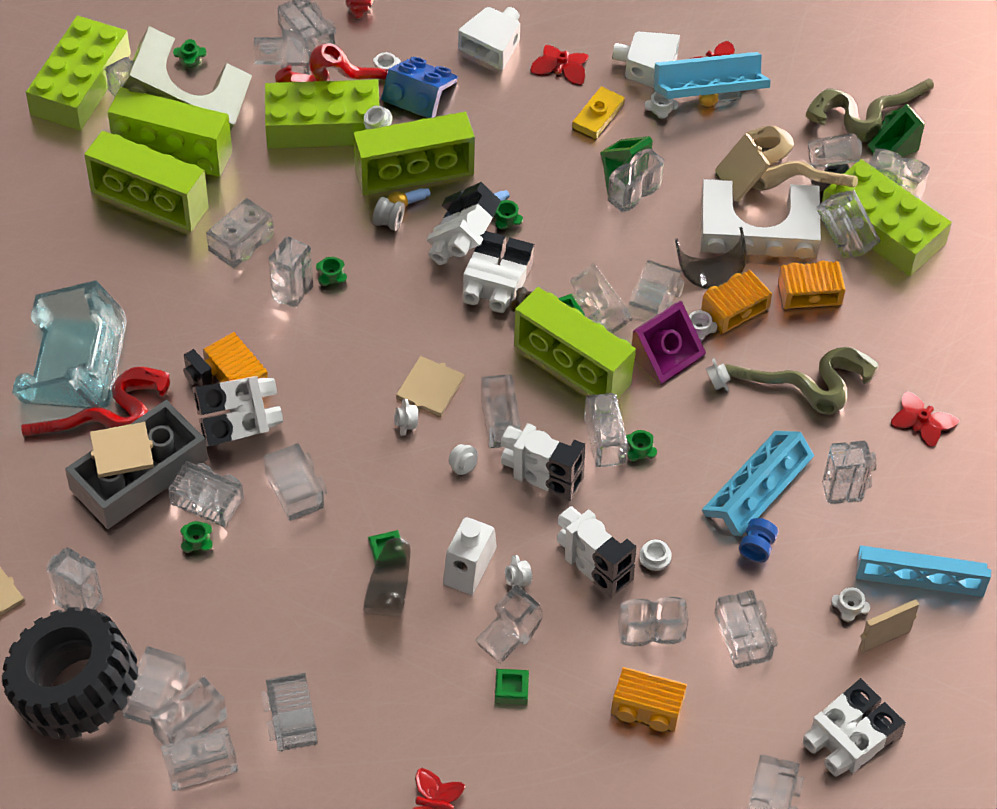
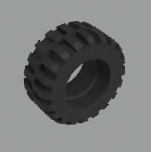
[2,607,138,739]

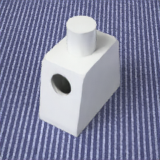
[458,7,520,70]
[612,31,680,88]
[443,517,497,596]

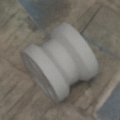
[373,197,405,231]

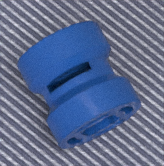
[739,518,779,563]

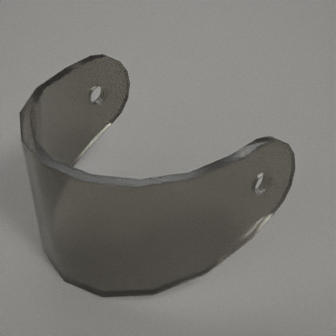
[675,227,747,289]
[363,538,411,618]

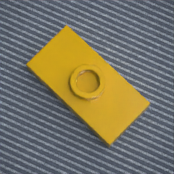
[572,86,625,139]

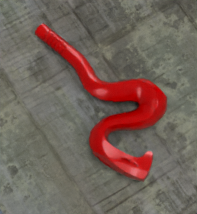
[275,43,388,83]
[21,367,170,437]

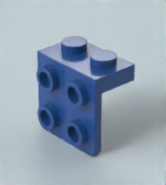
[381,57,458,118]

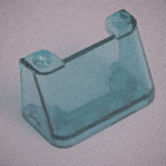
[12,280,127,409]

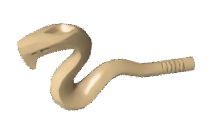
[746,126,858,190]

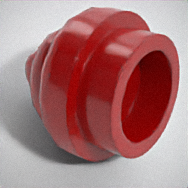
[346,0,373,19]

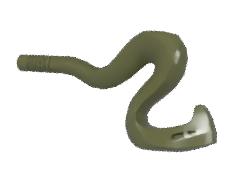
[806,78,934,143]
[725,347,879,415]

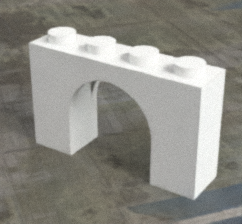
[700,179,821,258]

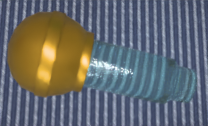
[699,91,741,107]

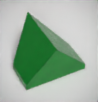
[868,104,925,165]
[600,136,653,195]

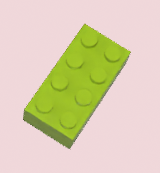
[26,15,131,131]
[265,80,379,149]
[107,87,232,177]
[353,112,475,196]
[84,130,209,232]
[820,159,952,276]
[514,287,636,407]

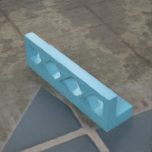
[654,52,771,99]
[702,431,814,536]
[856,545,991,597]

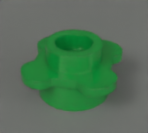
[173,39,207,67]
[494,200,523,229]
[316,257,347,286]
[623,430,657,461]
[180,521,213,553]

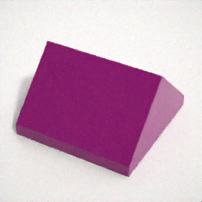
[631,301,706,384]

